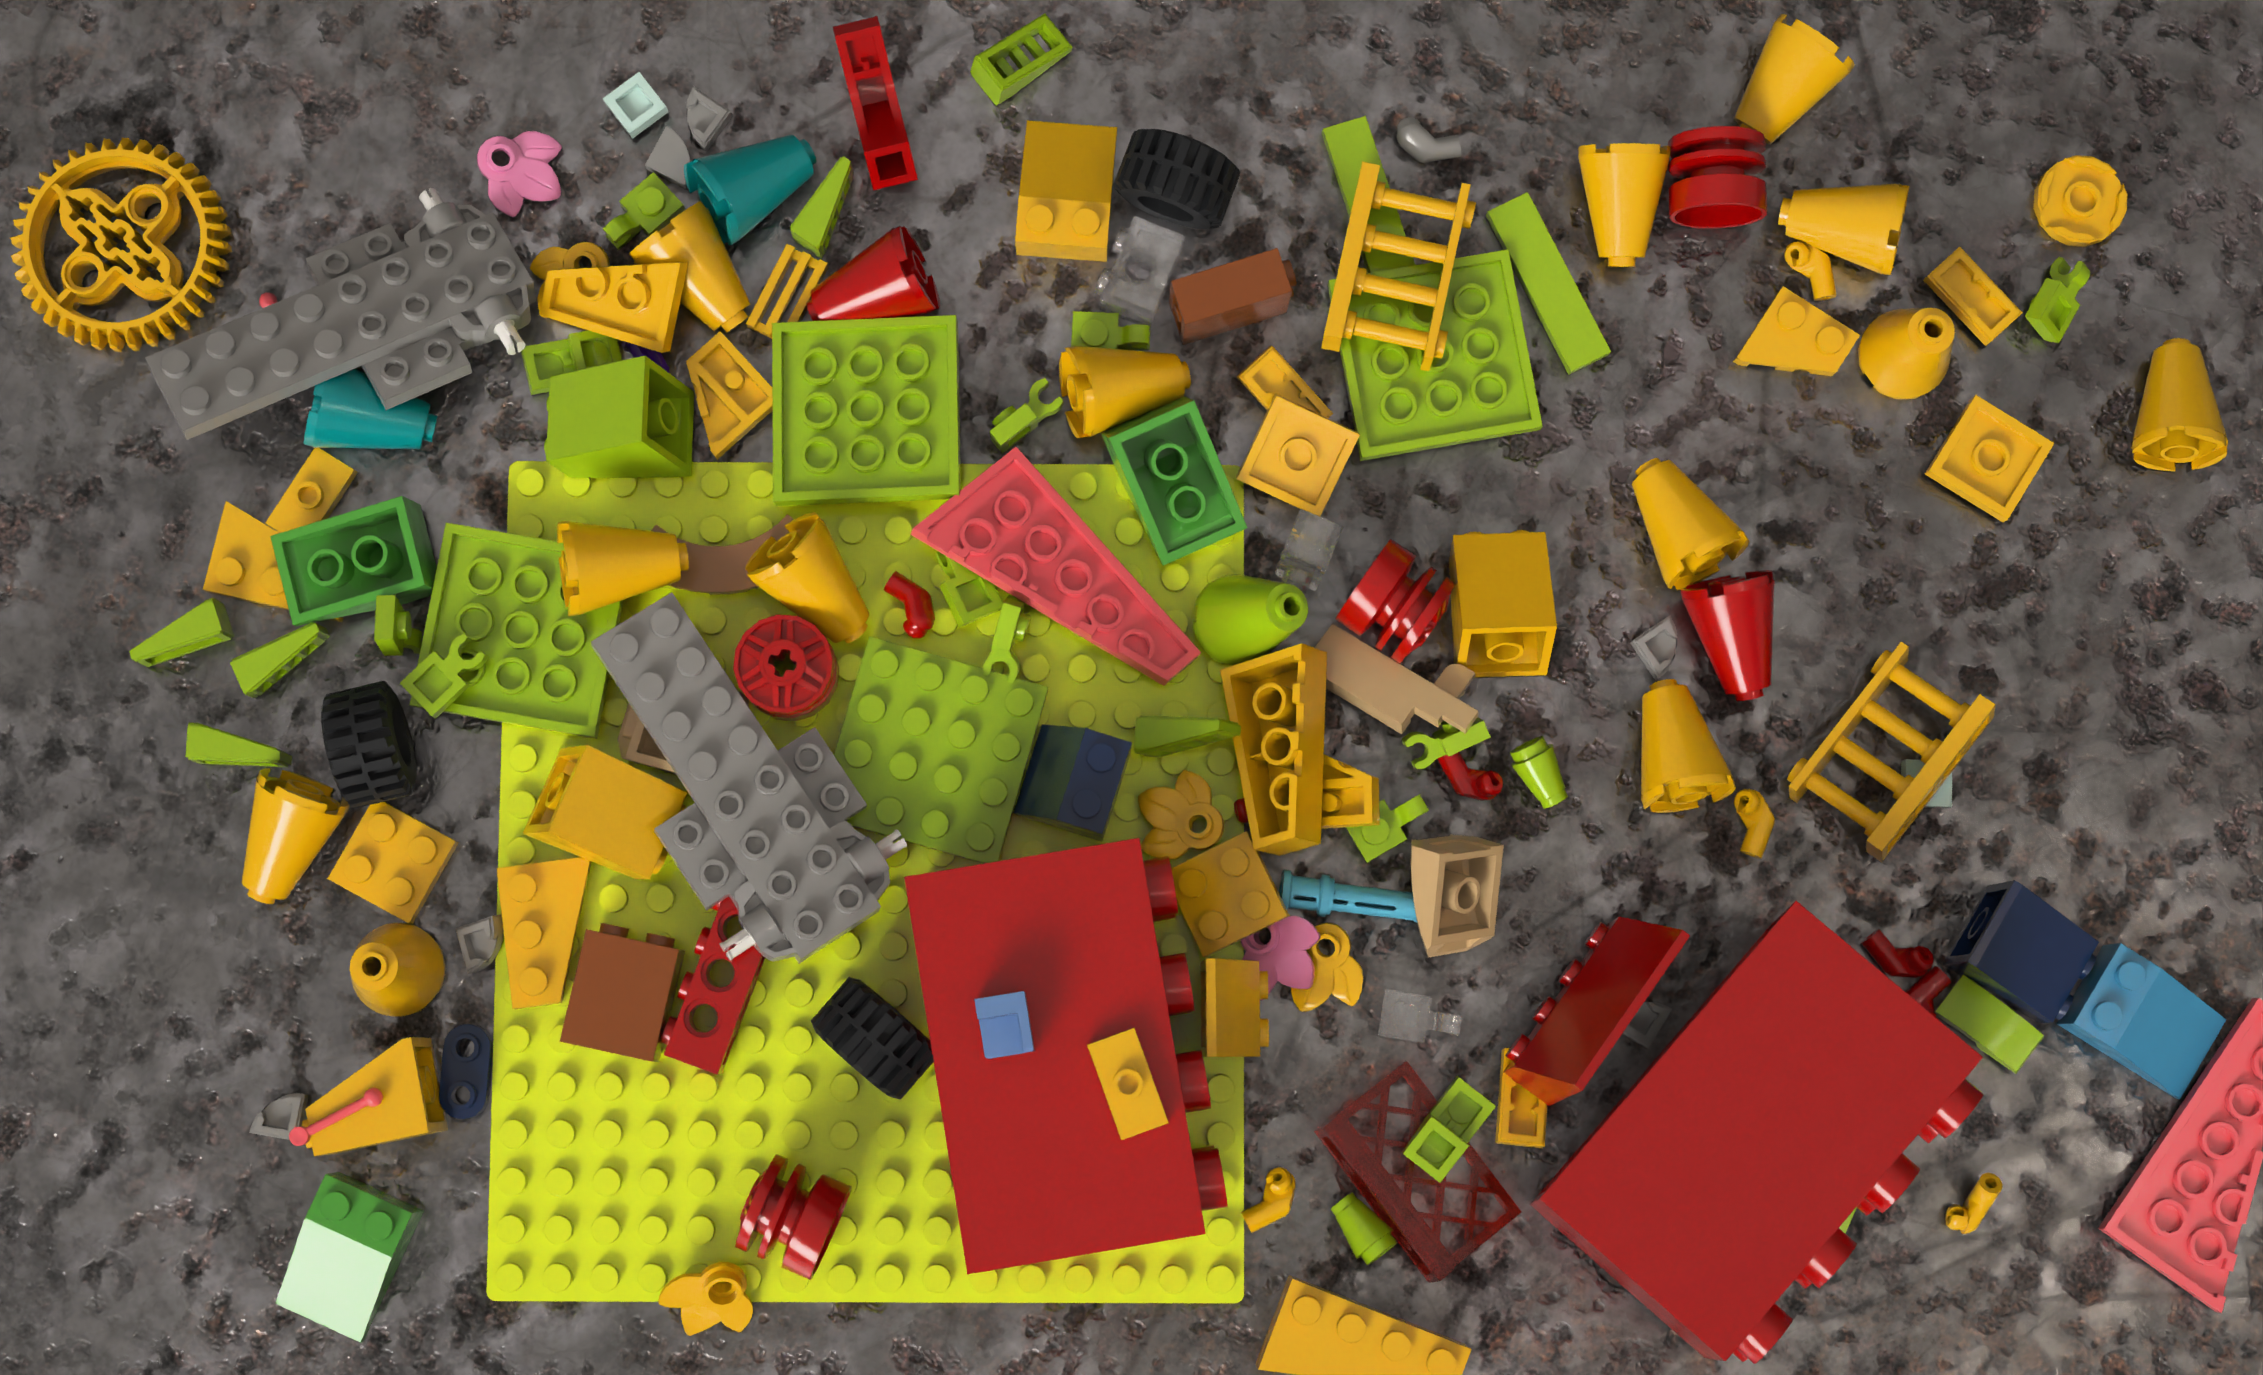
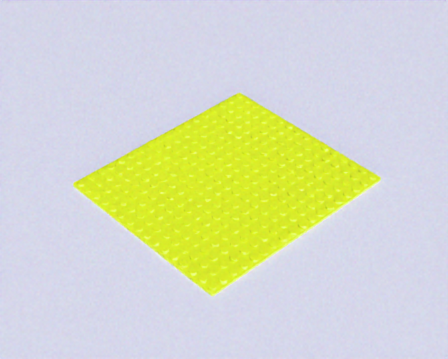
[486,461,1244,1304]

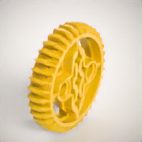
[10,137,232,352]

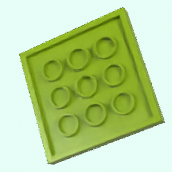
[1327,249,1543,461]
[772,315,961,506]
[410,523,624,739]
[834,636,1048,864]

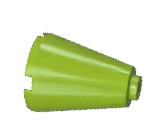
[1193,574,1308,665]

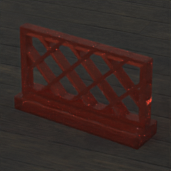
[1314,1061,1522,1283]

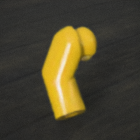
[1784,241,1837,301]
[1733,789,1775,859]
[1241,1167,1296,1233]
[1945,1173,2003,1234]

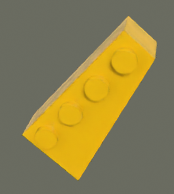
[1220,643,1327,856]
[1255,1275,1472,1375]

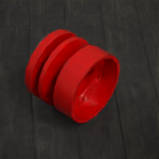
[1668,126,1767,228]
[1335,539,1456,664]
[733,614,839,721]
[735,1154,852,1280]

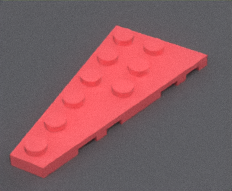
[910,447,1201,686]
[2098,998,2263,1313]

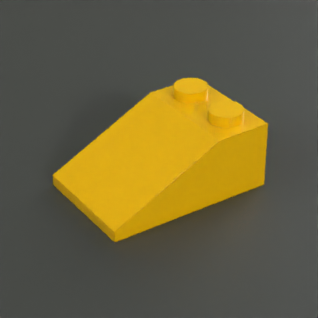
[1015,120,1117,262]
[1200,958,1269,1057]

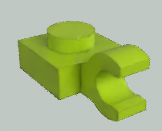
[603,172,685,250]
[2025,257,2090,343]
[1071,311,1151,350]
[990,378,1064,454]
[936,552,1003,628]
[374,595,423,656]
[983,595,1031,683]
[1401,717,1491,769]
[1345,794,1429,863]

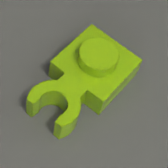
[400,633,488,719]

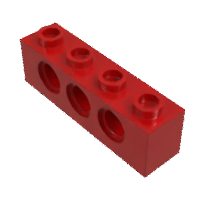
[661,896,765,1075]

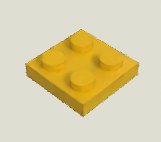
[1236,394,1360,518]
[1925,395,2055,523]
[327,801,459,924]
[1171,831,1290,957]

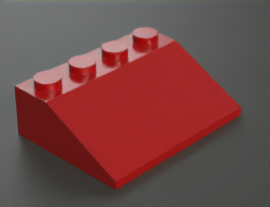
[1504,916,1690,1106]

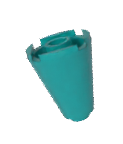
[683,135,817,245]
[304,368,438,449]

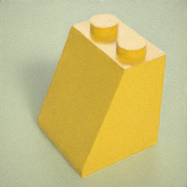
[1449,530,1557,678]
[523,745,687,879]
[302,1037,448,1156]

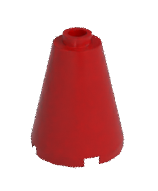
[806,226,940,321]
[1680,570,1775,701]

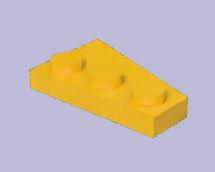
[539,262,688,353]
[203,501,343,622]
[496,857,592,1010]

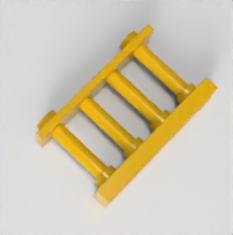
[1321,161,1476,371]
[1787,642,1996,863]

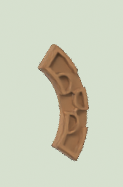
[651,514,794,595]

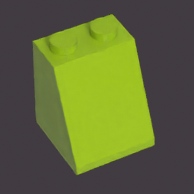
[544,356,694,478]

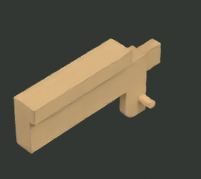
[1315,624,1479,734]

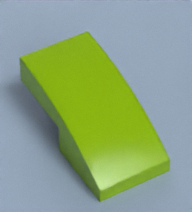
[521,330,622,395]
[1936,974,2044,1074]
[1402,1076,1496,1183]

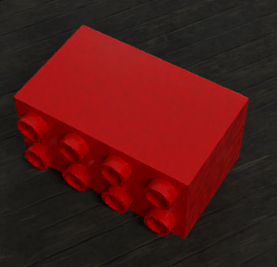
[904,838,1228,1275]
[1530,901,1984,1364]

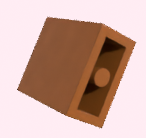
[1169,248,1297,345]
[560,923,685,1062]

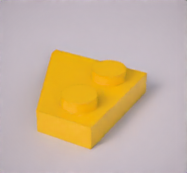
[1733,286,1860,376]
[686,331,773,460]
[1321,754,1380,829]

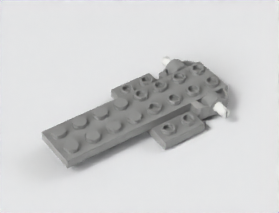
[145,188,536,440]
[591,592,907,964]

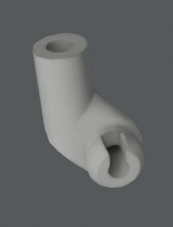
[1396,117,1461,163]

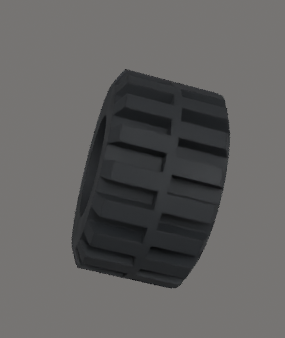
[1113,129,1240,229]
[321,681,417,808]
[811,977,934,1099]

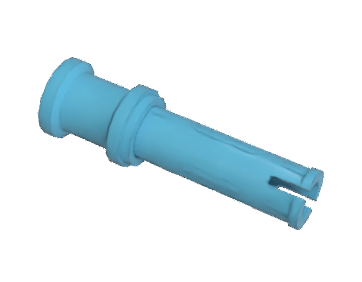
[1279,870,1417,922]

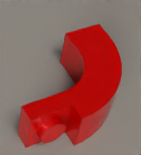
[833,16,918,191]

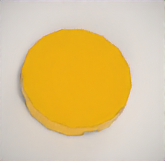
[2033,155,2127,247]

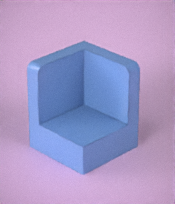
[974,991,1035,1059]

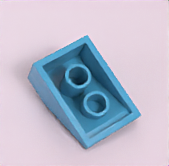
[2057,943,2226,1099]

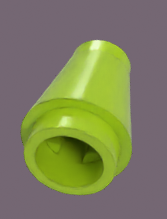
[1510,736,1568,809]
[1330,1192,1397,1266]

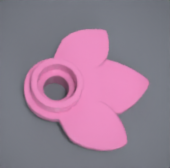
[477,131,562,218]
[1241,916,1321,1000]

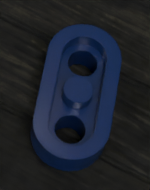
[439,1024,493,1119]

